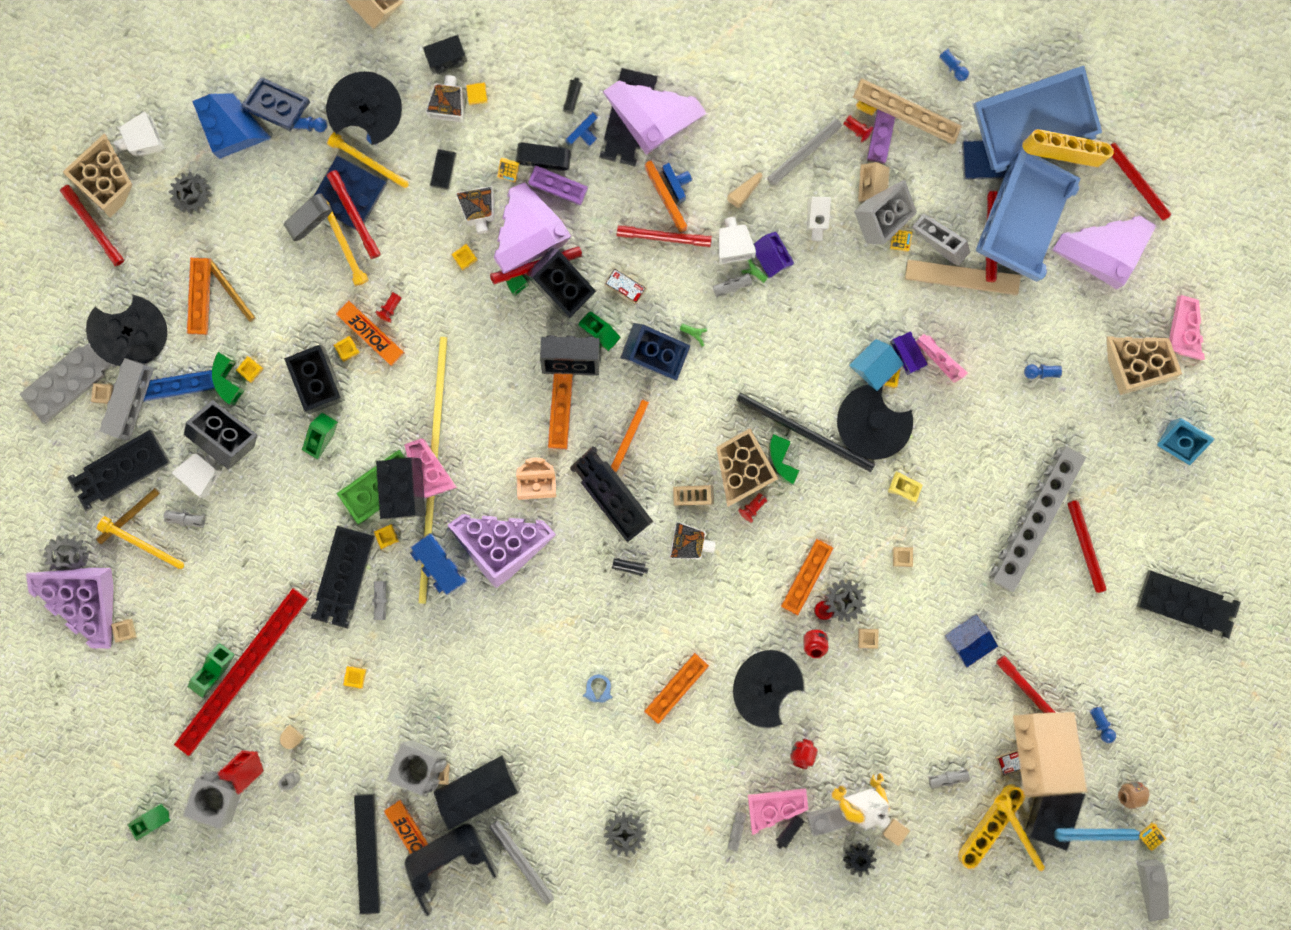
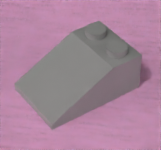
[854,180,917,245]

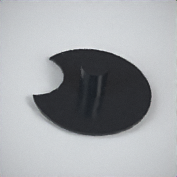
[326,71,402,145]
[86,294,168,366]
[837,384,913,460]
[733,650,805,728]

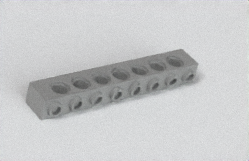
[989,446,1086,592]

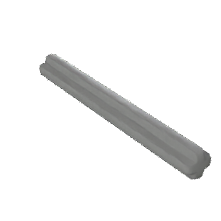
[767,119,842,186]
[490,821,554,905]

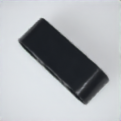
[515,142,572,171]

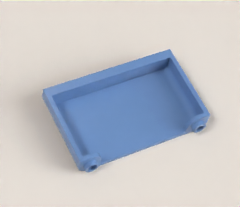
[973,66,1102,173]
[976,148,1081,282]

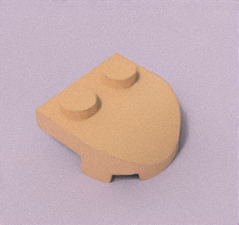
[516,458,556,500]

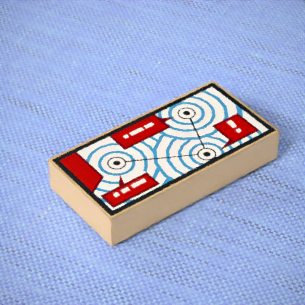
[604,268,647,305]
[995,749,1021,777]

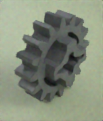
[169,172,212,215]
[43,534,89,571]
[824,580,866,622]
[604,812,646,856]

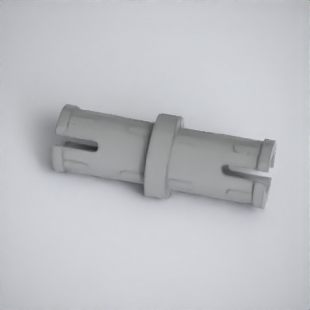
[713,273,752,297]
[163,510,206,528]
[372,581,388,620]
[928,769,970,789]
[278,772,300,790]

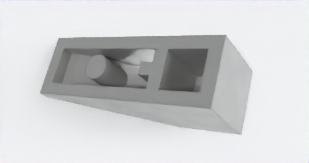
[912,213,971,266]
[806,805,854,837]
[1137,859,1169,922]

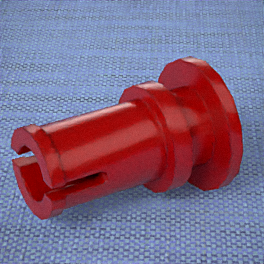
[843,115,873,143]
[375,292,402,323]
[738,493,768,523]

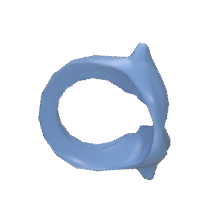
[583,674,613,703]

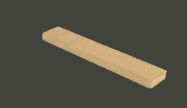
[853,78,962,144]
[904,260,1021,295]

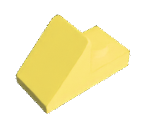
[888,472,923,502]

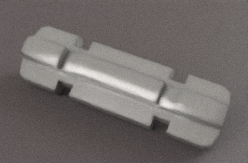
[728,812,746,851]

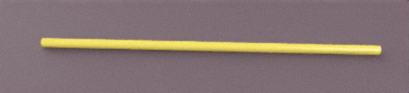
[418,337,447,604]

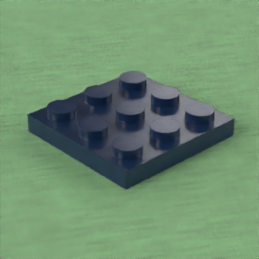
[314,155,387,231]

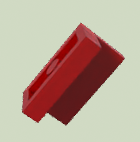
[218,750,264,794]

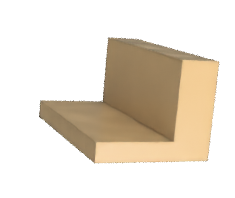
[858,162,890,203]

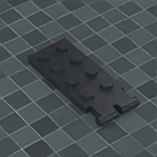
[599,67,658,167]
[67,430,170,511]
[570,446,654,543]
[311,526,375,629]
[1136,570,1241,639]

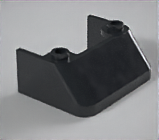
[404,823,498,917]

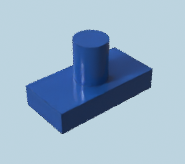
[564,112,598,146]
[662,163,692,204]

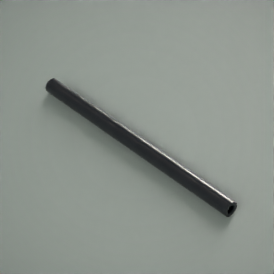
[736,392,875,473]

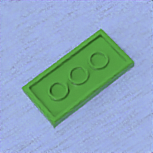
[336,449,406,525]

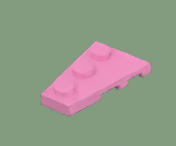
[1169,295,1205,360]
[916,334,968,383]
[404,438,457,499]
[748,788,808,835]

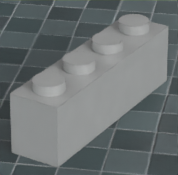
[100,358,154,440]

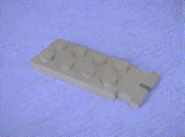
[20,343,117,424]

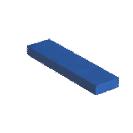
[143,370,216,402]

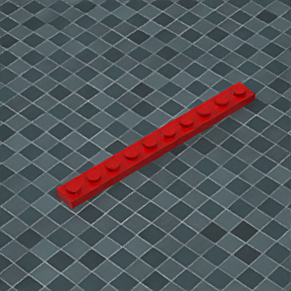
[174,588,310,756]

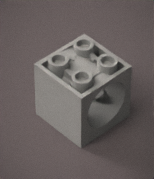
[386,740,447,796]
[183,771,242,829]

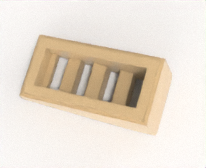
[727,172,762,209]
[673,485,714,506]

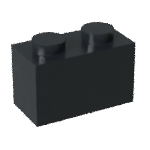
[422,35,468,74]

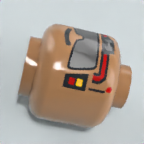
[1118,781,1150,809]

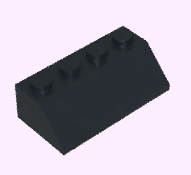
[434,755,521,830]

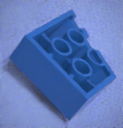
[192,93,272,159]
[410,533,467,595]

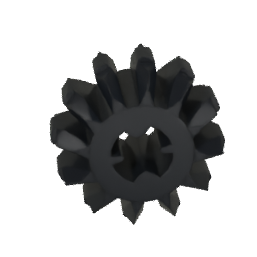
[843,842,877,877]

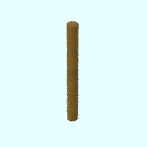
[210,258,256,322]
[96,488,160,545]

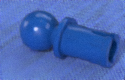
[939,49,969,81]
[293,116,328,133]
[1024,364,1062,379]
[1089,706,1116,744]

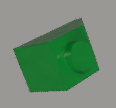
[577,311,621,351]
[302,412,338,460]
[127,803,171,841]

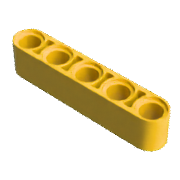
[1022,129,1113,167]
[958,784,1025,869]

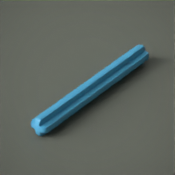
[1055,829,1140,841]

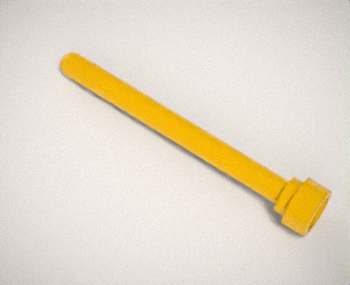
[327,132,409,188]
[326,200,369,286]
[96,516,184,569]
[994,793,1045,871]

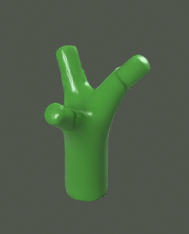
[742,259,768,283]
[680,323,707,347]

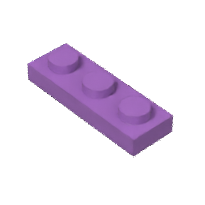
[867,109,896,164]
[528,166,588,206]

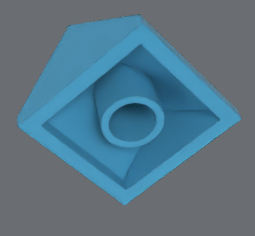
[849,339,904,391]
[1157,418,1214,465]

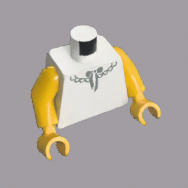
[831,773,890,829]

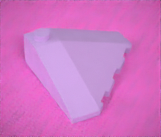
[603,81,706,155]
[494,182,572,274]
[1052,216,1156,289]
[447,514,556,588]
[26,568,113,649]

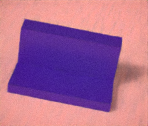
[753,231,795,278]
[890,331,928,375]

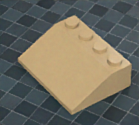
[1013,712,1087,798]

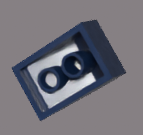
[620,323,691,381]

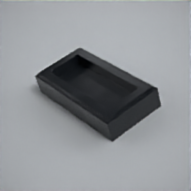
[430,149,457,190]

